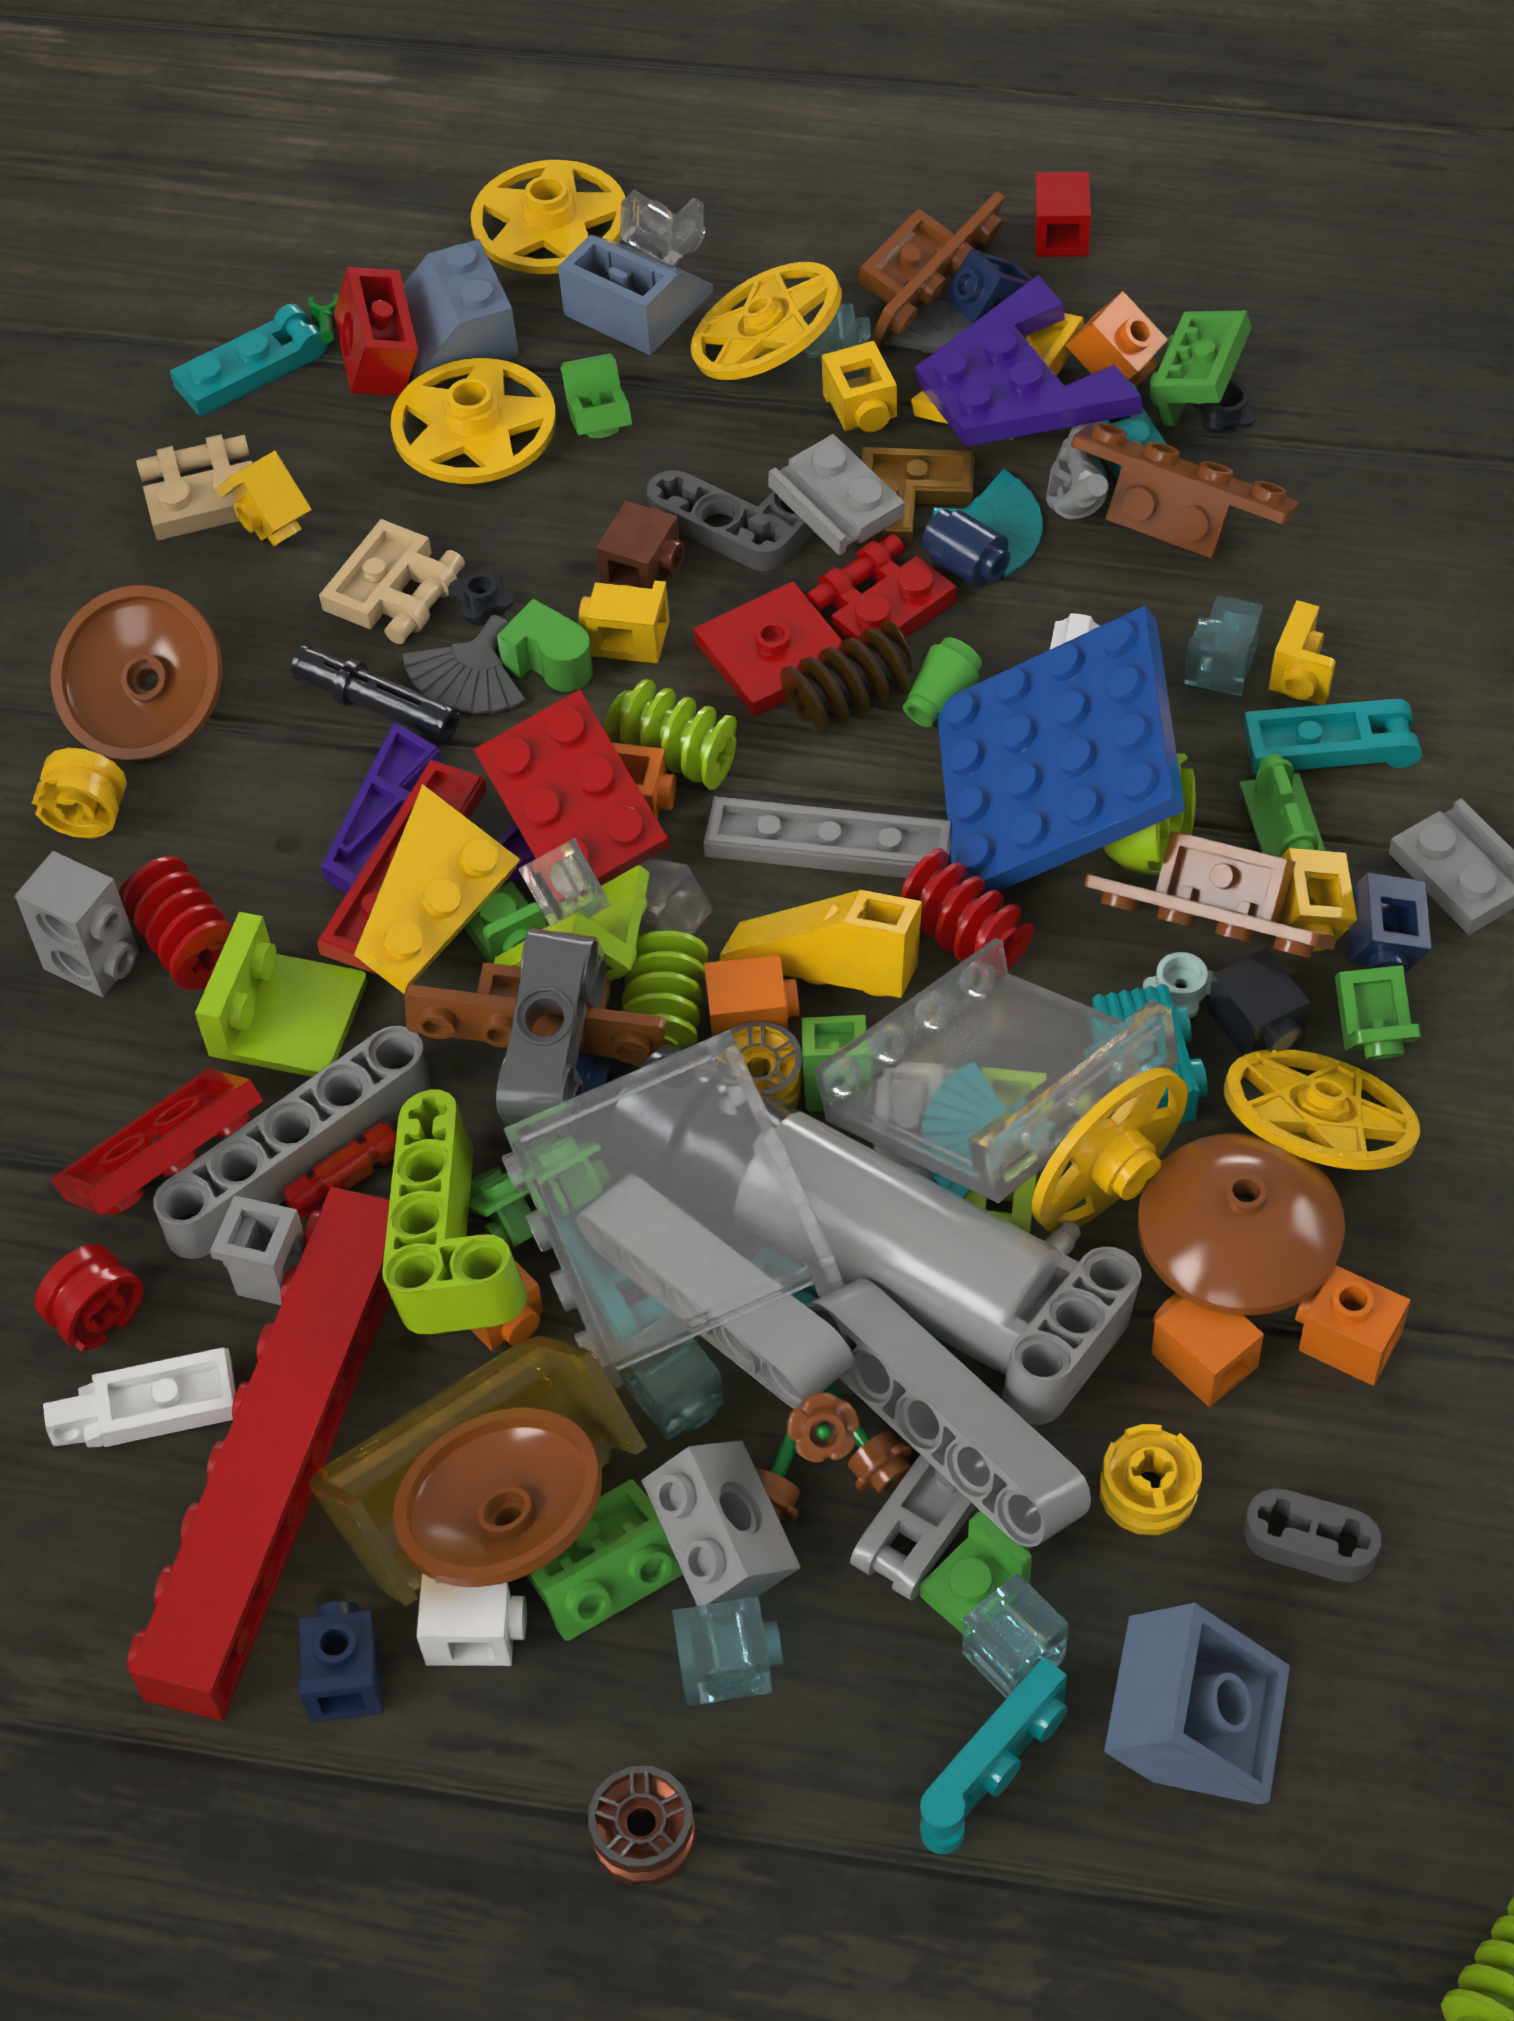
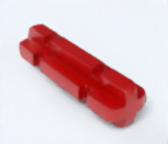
[282,1122,397,1219]

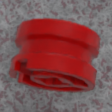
[34,1244,144,1351]

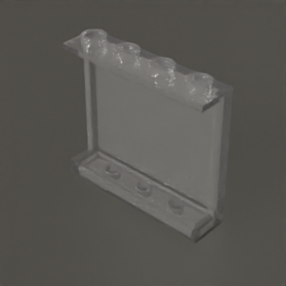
[815,938,1179,1203]
[502,1029,845,1388]

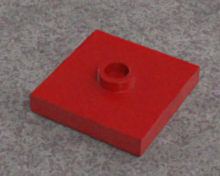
[693,581,842,717]

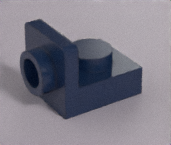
[946,249,1033,322]

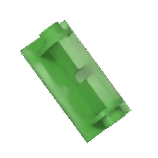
[1239,754,1326,857]

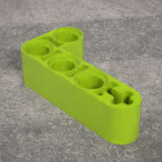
[382,1089,528,1334]

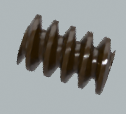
[780,620,912,733]

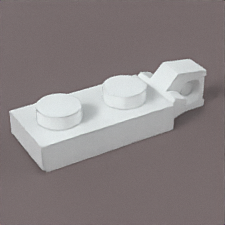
[43,1347,237,1448]

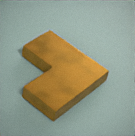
[855,447,975,545]

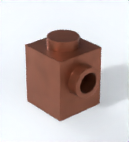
[596,501,685,589]

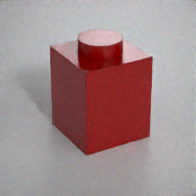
[1034,172,1091,257]

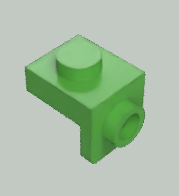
[561,353,632,438]
[1334,965,1421,1060]

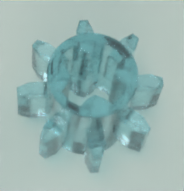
[806,303,871,364]

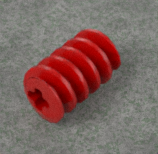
[899,848,1035,980]
[118,856,233,990]

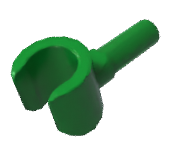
[308,293,339,343]

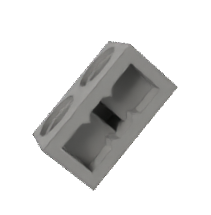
[15,851,139,997]

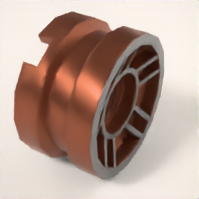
[588,1766,695,1887]

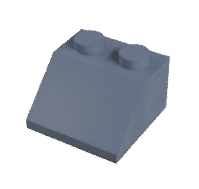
[403,239,519,380]
[1104,1603,1290,1804]

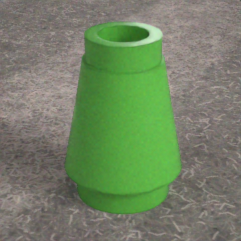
[903,637,982,727]

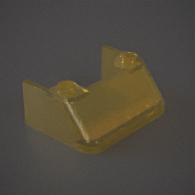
[308,1336,647,1606]

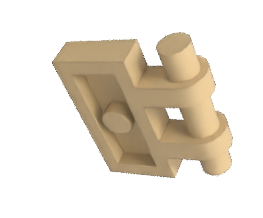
[136,434,252,541]
[319,519,465,644]

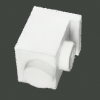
[417,1573,527,1666]

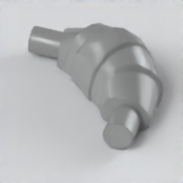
[1046,422,1109,519]

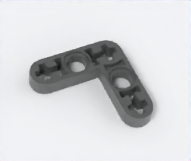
[647,470,814,571]

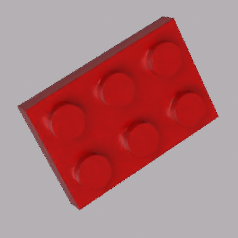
[473,689,671,907]
[50,1068,263,1216]

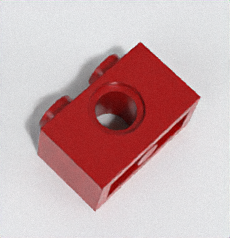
[333,267,418,396]

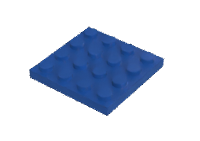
[937,605,1185,896]

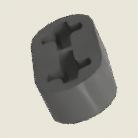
[1244,1488,1381,1583]

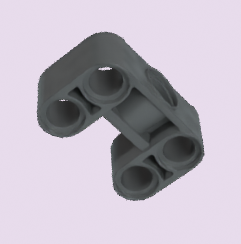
[496,928,606,1139]

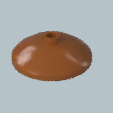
[50,585,223,762]
[1138,1133,1345,1315]
[393,1408,602,1587]

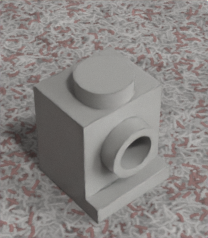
[210,1195,305,1305]

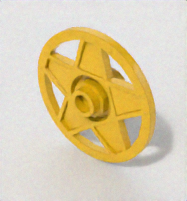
[471,160,628,274]
[691,262,842,380]
[390,358,556,484]
[1224,1049,1420,1170]
[1032,1067,1188,1232]

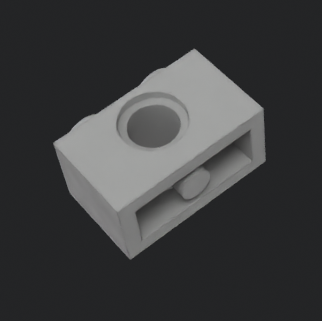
[641,1440,801,1610]

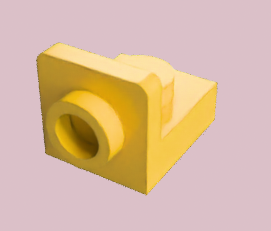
[1268,600,1336,705]

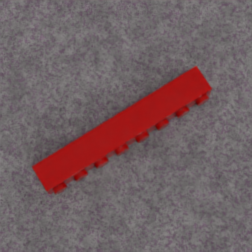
[127,1187,391,1721]

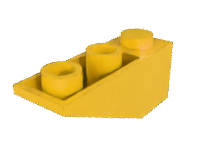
[720,890,922,998]

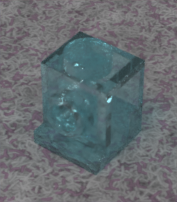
[1184,595,1263,696]

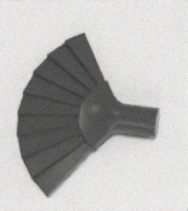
[882,300,995,353]
[403,615,526,715]

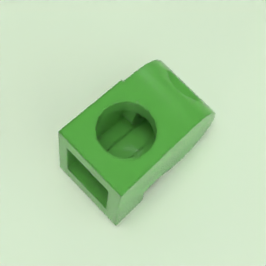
[497,599,593,692]

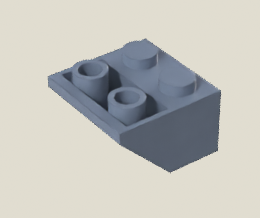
[558,235,713,356]

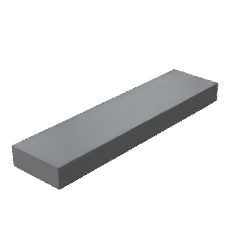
[704,796,951,878]

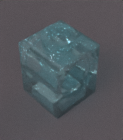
[616,1313,724,1441]
[962,1572,1068,1699]
[672,1596,783,1706]

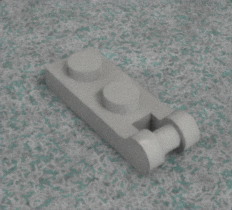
[850,1454,976,1601]

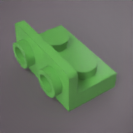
[1150,310,1252,426]
[525,1479,683,1641]

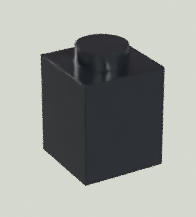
[1208,947,1310,1056]

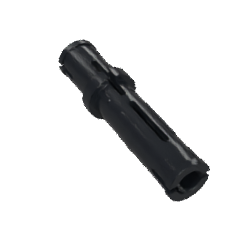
[291,644,460,743]

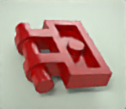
[805,534,957,640]

